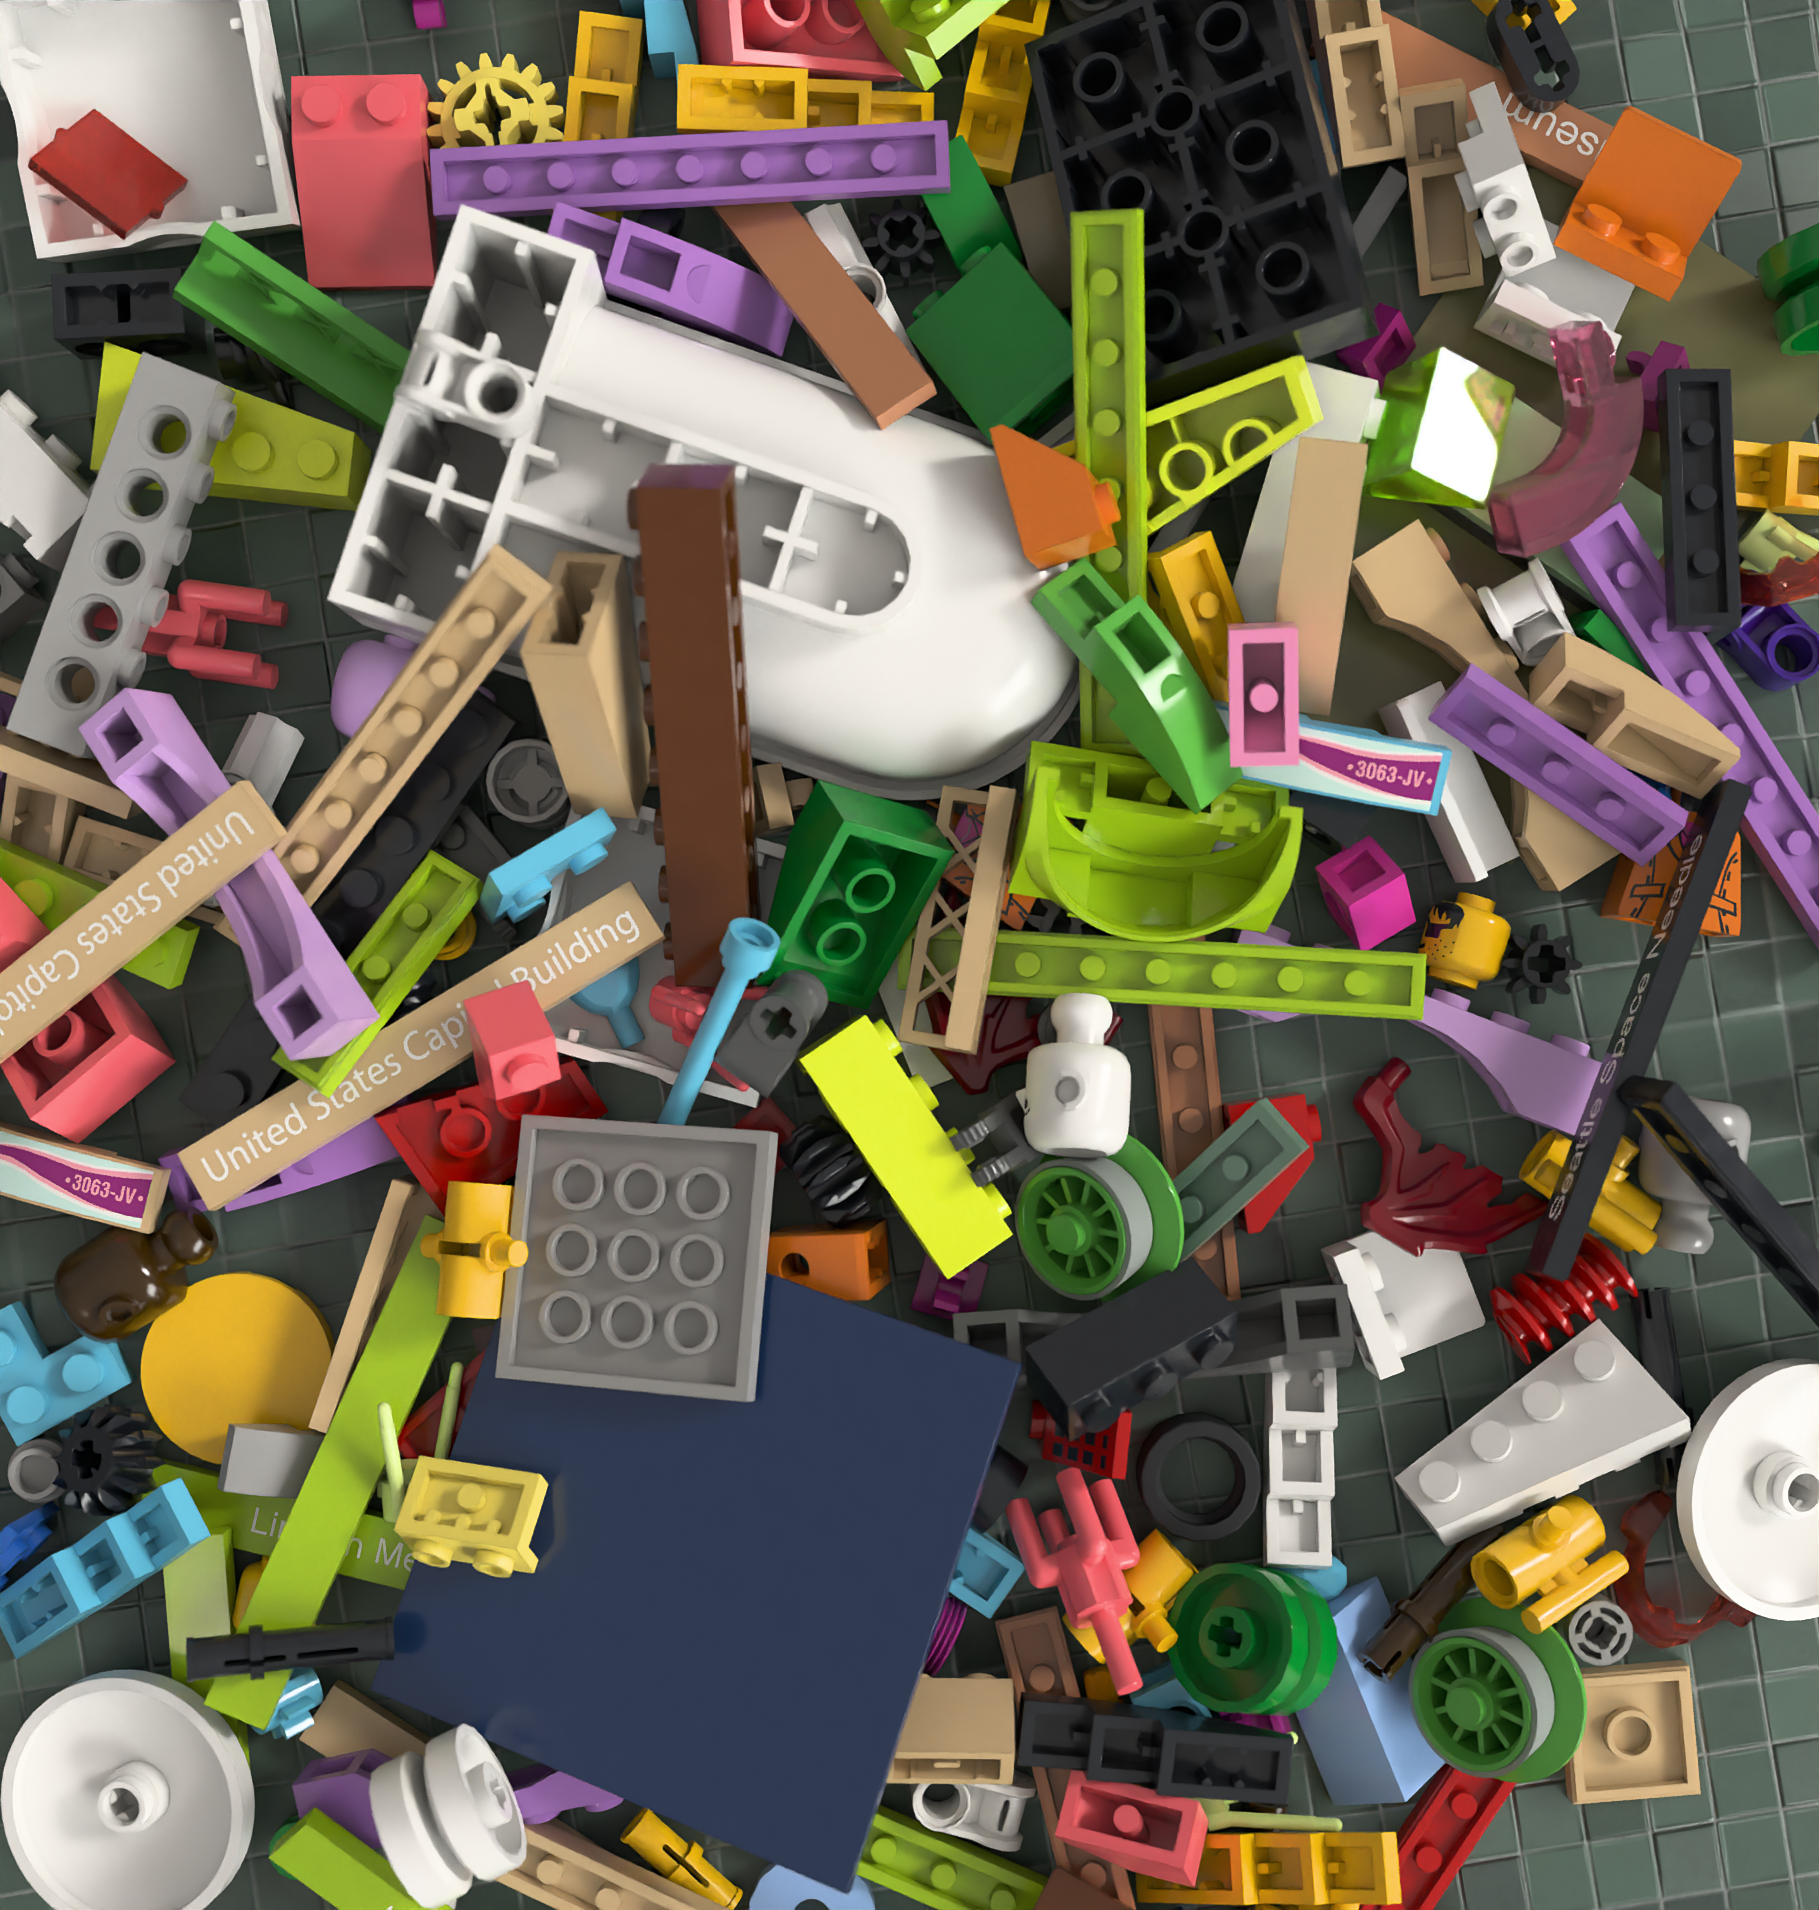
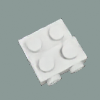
[1454,81,1557,279]

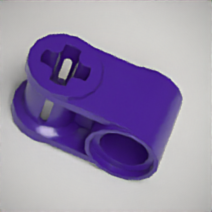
[1715,569,1819,692]

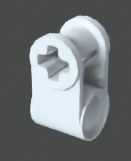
[394,329,539,439]
[1477,558,1576,666]
[909,1769,1037,1851]

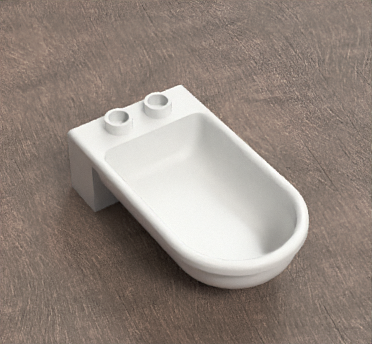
[328,204,1080,801]

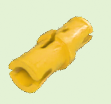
[620,1808,743,1910]

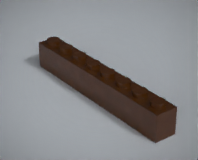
[627,463,761,989]

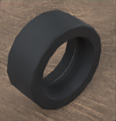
[1135,1412,1262,1542]

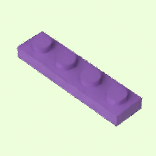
[1428,663,1689,867]

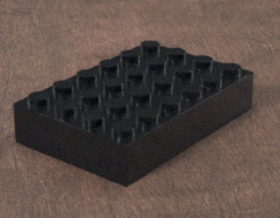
[1024,0,1380,412]

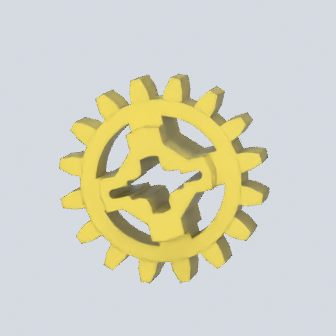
[426,53,566,149]

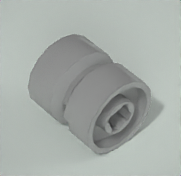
[486,739,571,830]

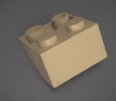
[886,1673,1015,1784]

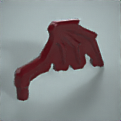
[924,887,1124,1095]
[1352,1057,1550,1258]

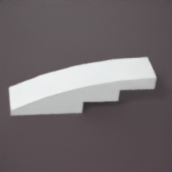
[1263,1368,1338,1570]

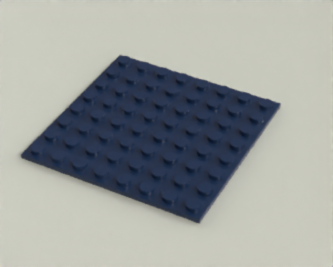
[370,1272,1023,1895]

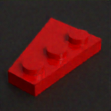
[374,1055,609,1218]

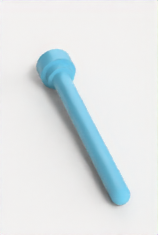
[656,917,780,1125]

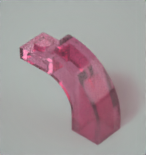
[1483,320,1644,558]

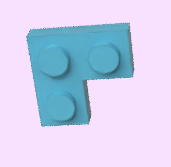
[479,807,617,925]
[0,1301,137,1447]

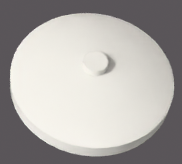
[1676,1358,1819,1621]
[1,1670,255,1910]

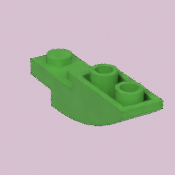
[1030,557,1243,815]

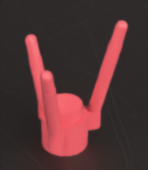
[649,975,770,1092]

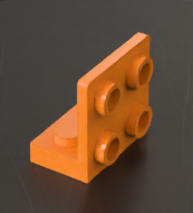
[1553,106,1742,302]

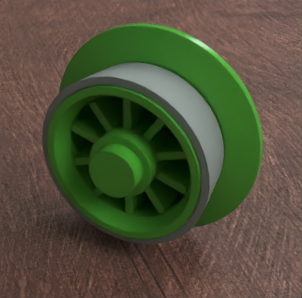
[1015,1134,1184,1302]
[1408,1597,1587,1783]

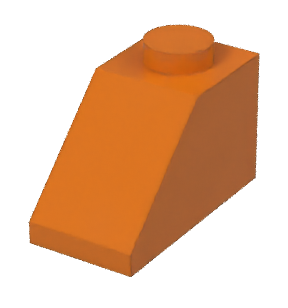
[989,424,1121,571]

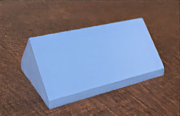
[1295,1576,1446,1806]

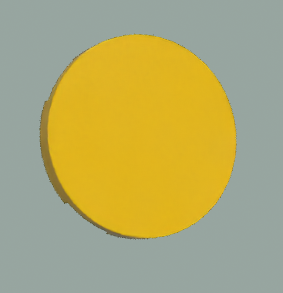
[141,1271,335,1465]

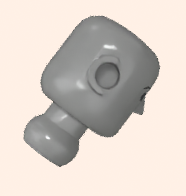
[1637,1096,1751,1254]

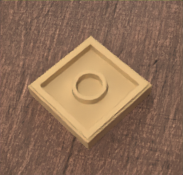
[1564,1660,1701,1805]

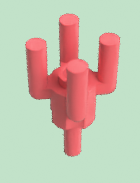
[94,579,288,689]
[1005,1467,1143,1695]

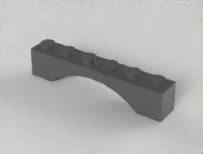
[953,1284,1355,1391]

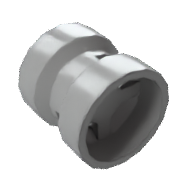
[1552,1591,1633,1666]

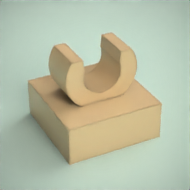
[752,762,813,838]

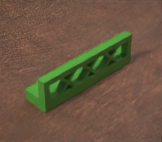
[172,221,411,435]

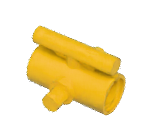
[1519,1129,1662,1255]
[420,1181,528,1319]
[1470,1495,1629,1634]
[1062,1528,1200,1664]

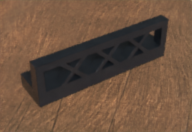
[1657,369,1742,644]

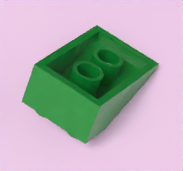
[754,780,955,1010]

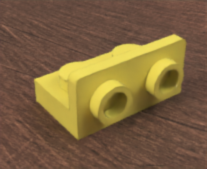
[394,1456,548,1578]

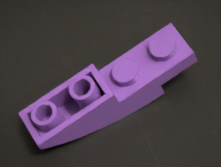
[547,201,794,359]
[158,1093,413,1212]

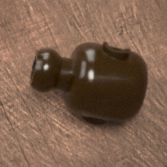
[54,1206,219,1344]

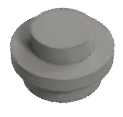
[8,1438,66,1503]

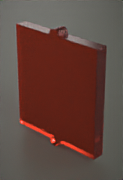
[28,109,188,240]

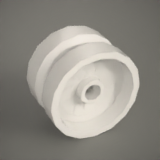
[369,1723,527,1910]

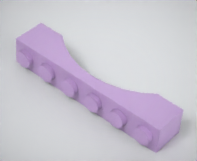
[78,688,380,1060]
[1229,924,1602,1136]

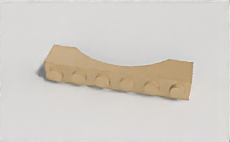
[1349,519,1621,892]

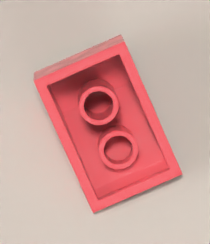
[696,0,905,83]
[291,74,437,291]
[0,974,176,1144]

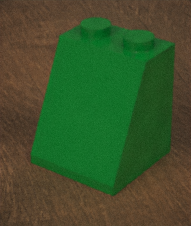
[905,242,1074,446]

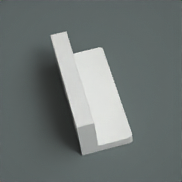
[1377,681,1520,883]

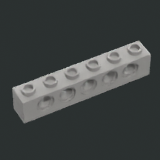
[6,352,237,758]

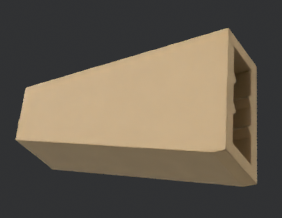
[520,551,650,819]

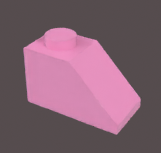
[1227,621,1299,767]

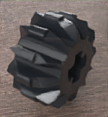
[779,1115,882,1228]
[50,1404,166,1516]

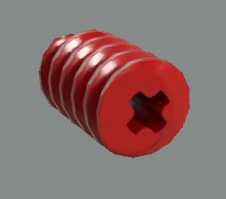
[1489,1232,1638,1365]

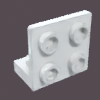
[1473,219,1635,383]
[1320,1230,1485,1380]

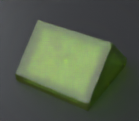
[1361,347,1516,510]

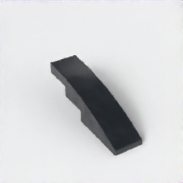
[1015,1692,1294,1805]

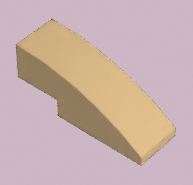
[1398,77,1484,296]
[1529,632,1741,799]

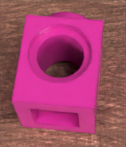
[1315,835,1416,950]

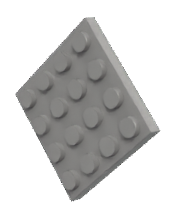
[495,1114,778,1402]

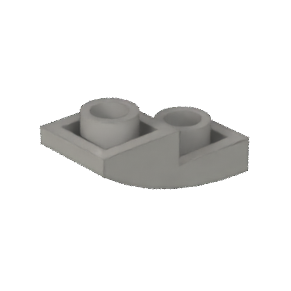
[217,1424,326,1499]

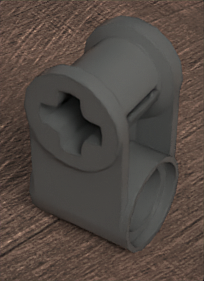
[713,969,828,1099]

